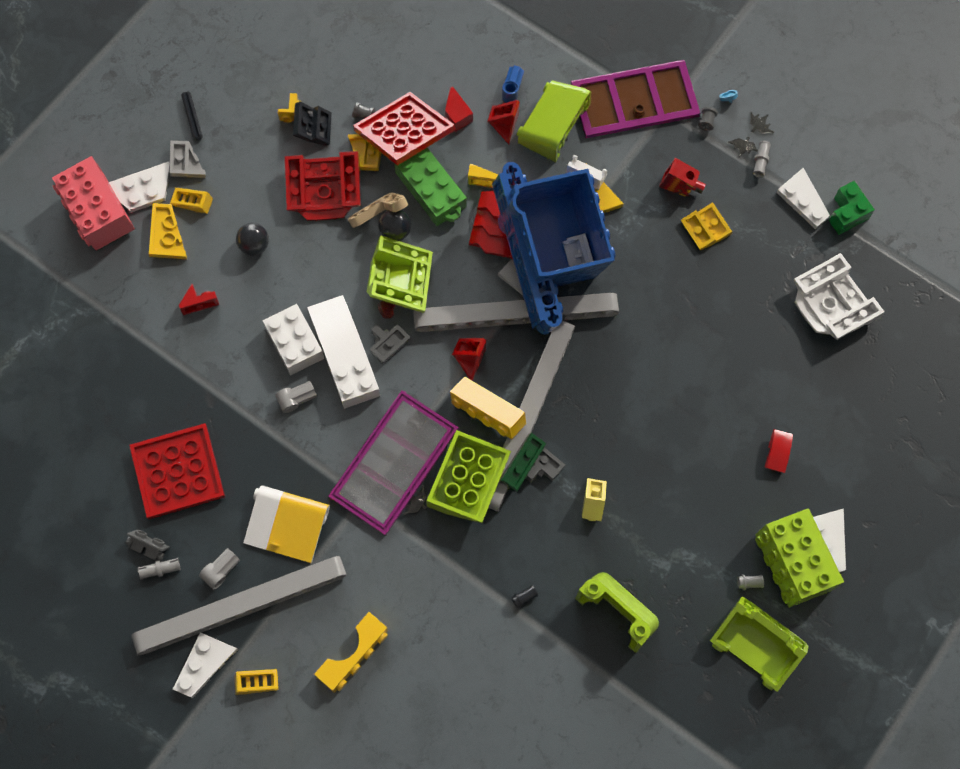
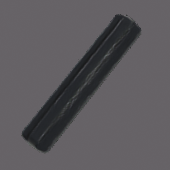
[181,91,203,140]

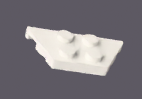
[109,162,170,213]

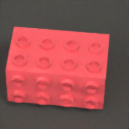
[52,156,135,251]

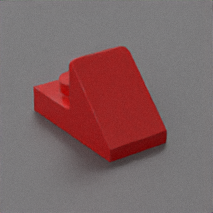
[179,284,219,315]

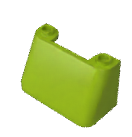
[517,80,591,162]
[575,572,659,653]
[710,597,808,692]

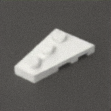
[776,168,830,229]
[813,509,846,572]
[173,632,238,698]

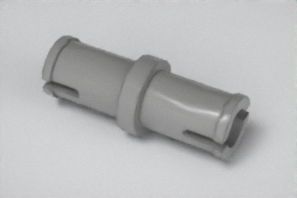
[753,141,771,177]
[138,558,181,580]

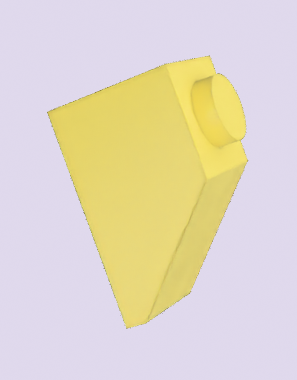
[582,478,607,521]

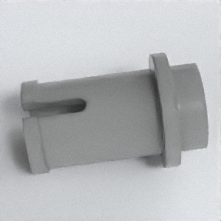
[737,575,764,590]

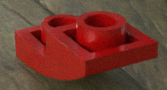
[765,429,793,473]

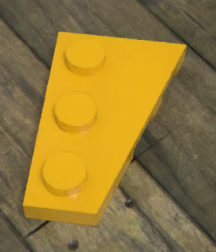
[149,203,187,259]

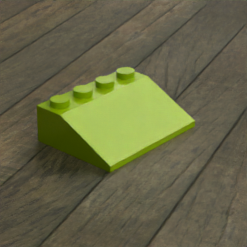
[427,430,511,523]

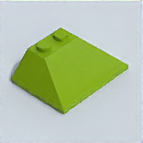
[367,235,433,313]

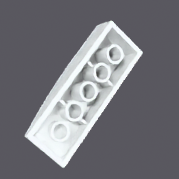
[307,295,380,409]

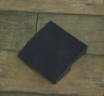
[293,101,332,145]

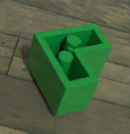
[829,180,875,235]

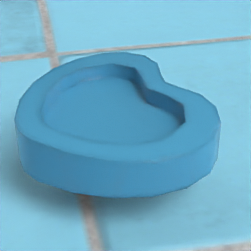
[719,90,738,103]

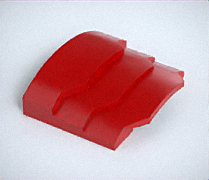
[285,151,361,221]
[469,191,513,259]

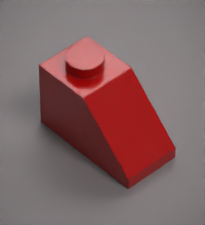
[445,87,473,132]

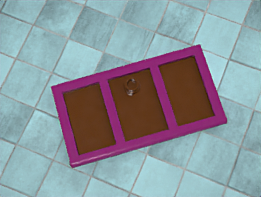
[570,60,701,138]

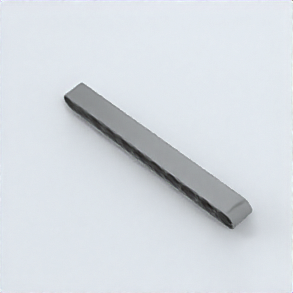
[413,293,619,332]
[489,321,575,512]
[131,556,347,655]

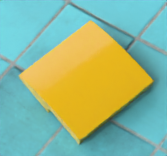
[681,202,733,250]

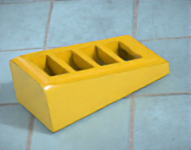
[468,164,498,188]
[170,187,213,214]
[234,669,278,695]

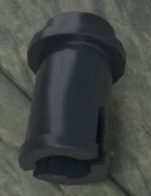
[511,585,538,608]

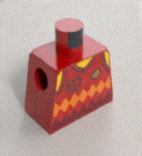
[659,158,706,196]

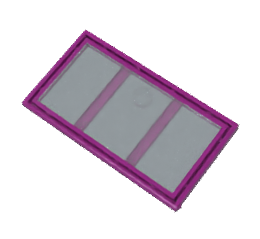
[328,390,459,535]

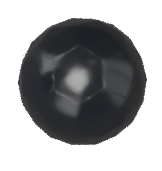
[378,210,412,241]
[236,223,269,256]

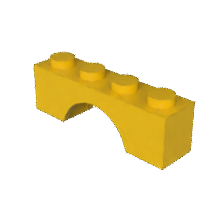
[314,612,388,693]

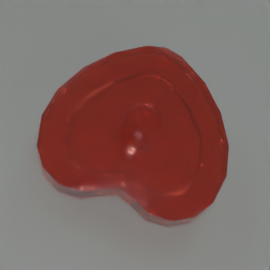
[378,300,395,319]

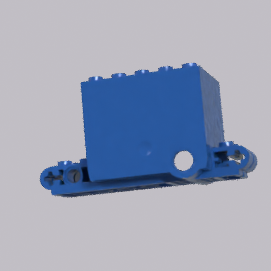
[492,162,615,334]

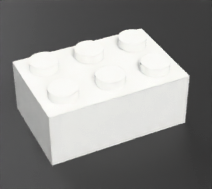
[263,304,324,376]

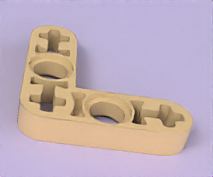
[348,193,408,228]

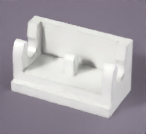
[566,155,607,190]
[562,233,593,267]

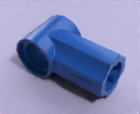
[502,65,524,103]

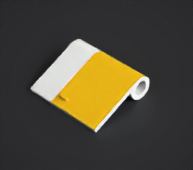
[244,486,330,563]

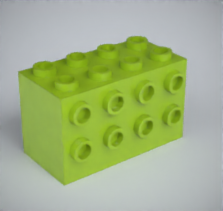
[755,508,844,608]

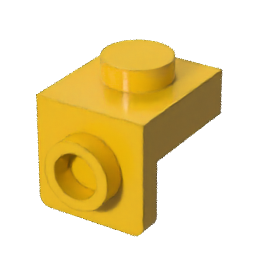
[278,93,299,123]

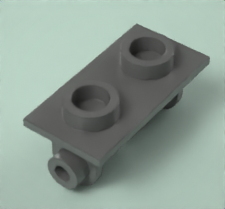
[126,530,170,561]

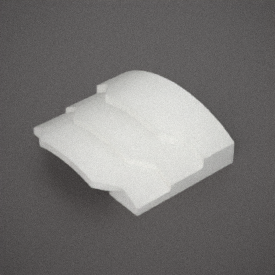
[794,253,884,340]

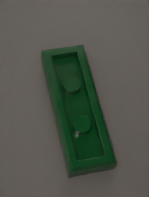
[500,433,546,492]

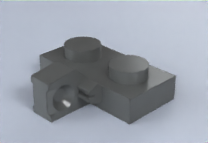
[370,324,411,364]
[526,447,565,483]

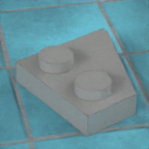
[170,141,206,178]

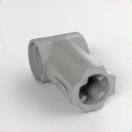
[275,381,317,413]
[199,548,240,590]

